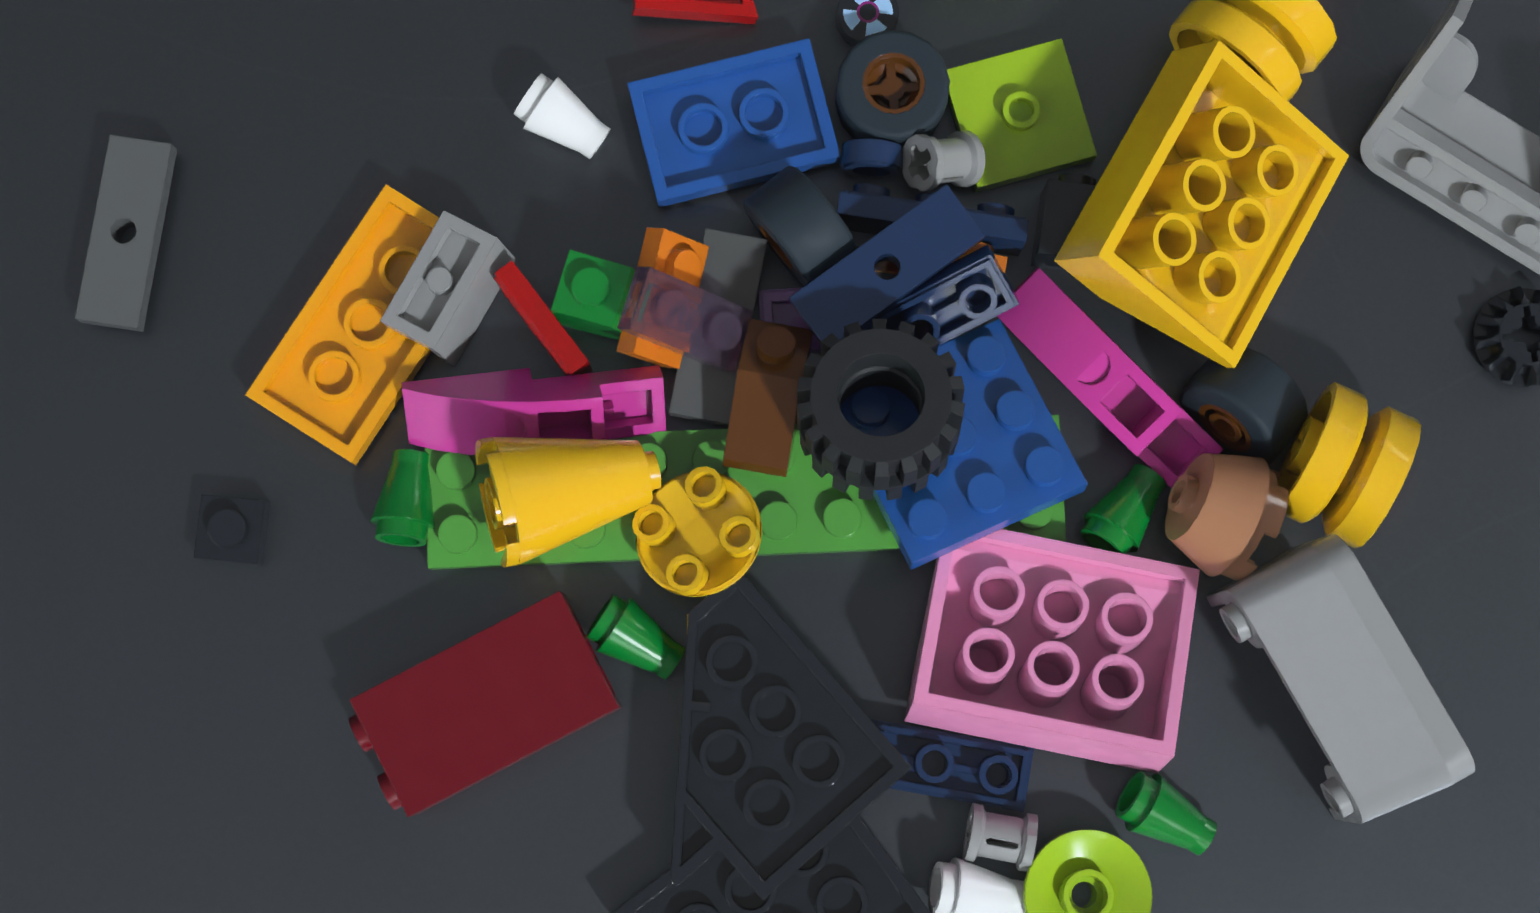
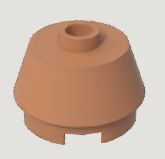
[1165,453,1289,581]

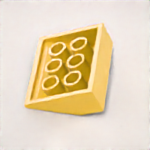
[1054,40,1349,368]

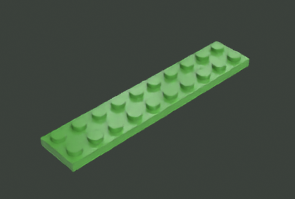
[425,415,1066,570]

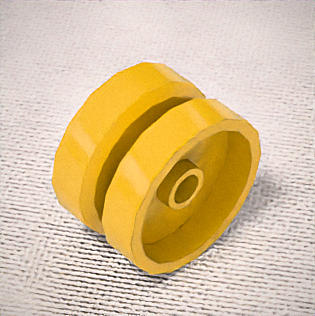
[1169,0,1337,101]
[1277,382,1421,548]

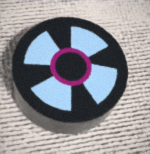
[836,0,899,45]

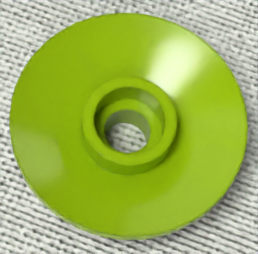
[1023,829,1152,913]

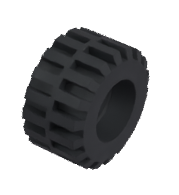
[797,319,965,501]

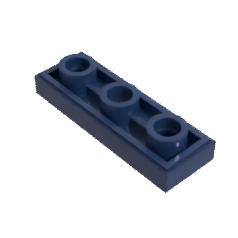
[837,183,1029,256]
[789,184,985,344]
[861,245,1019,346]
[870,719,1034,812]

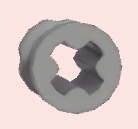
[902,131,985,191]
[962,803,1038,872]

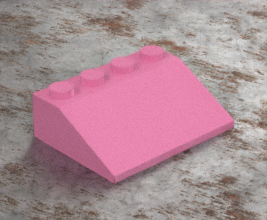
[904,529,1200,773]

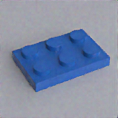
[627,38,841,208]

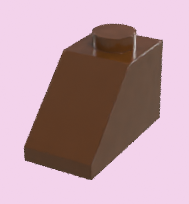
[723,319,813,477]

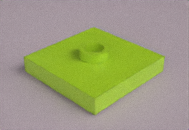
[947,38,1097,193]

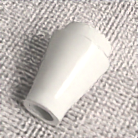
[514,73,611,159]
[928,857,1025,913]

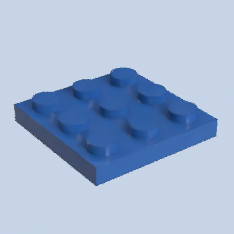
[840,319,1088,570]

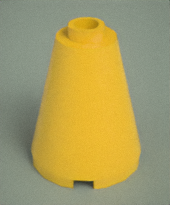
[475,437,661,568]

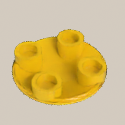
[632,466,762,597]

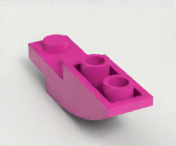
[997,267,1224,488]
[401,365,666,455]

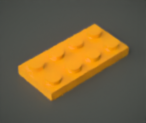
[245,184,439,466]

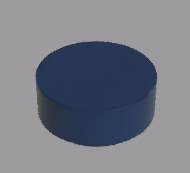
[840,139,903,179]

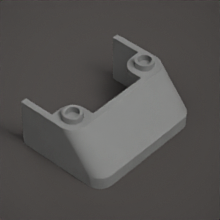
[1360,0,1540,275]
[1205,534,1475,824]

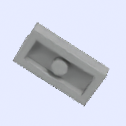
[380,211,515,366]

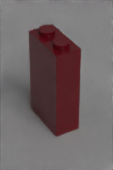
[348,591,623,817]

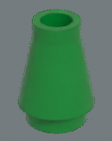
[370,449,435,547]
[1080,464,1166,554]
[586,594,685,680]
[1115,771,1217,855]

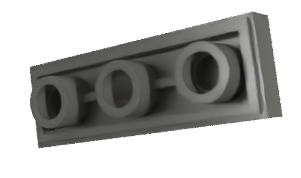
[75,135,177,332]
[669,228,768,427]

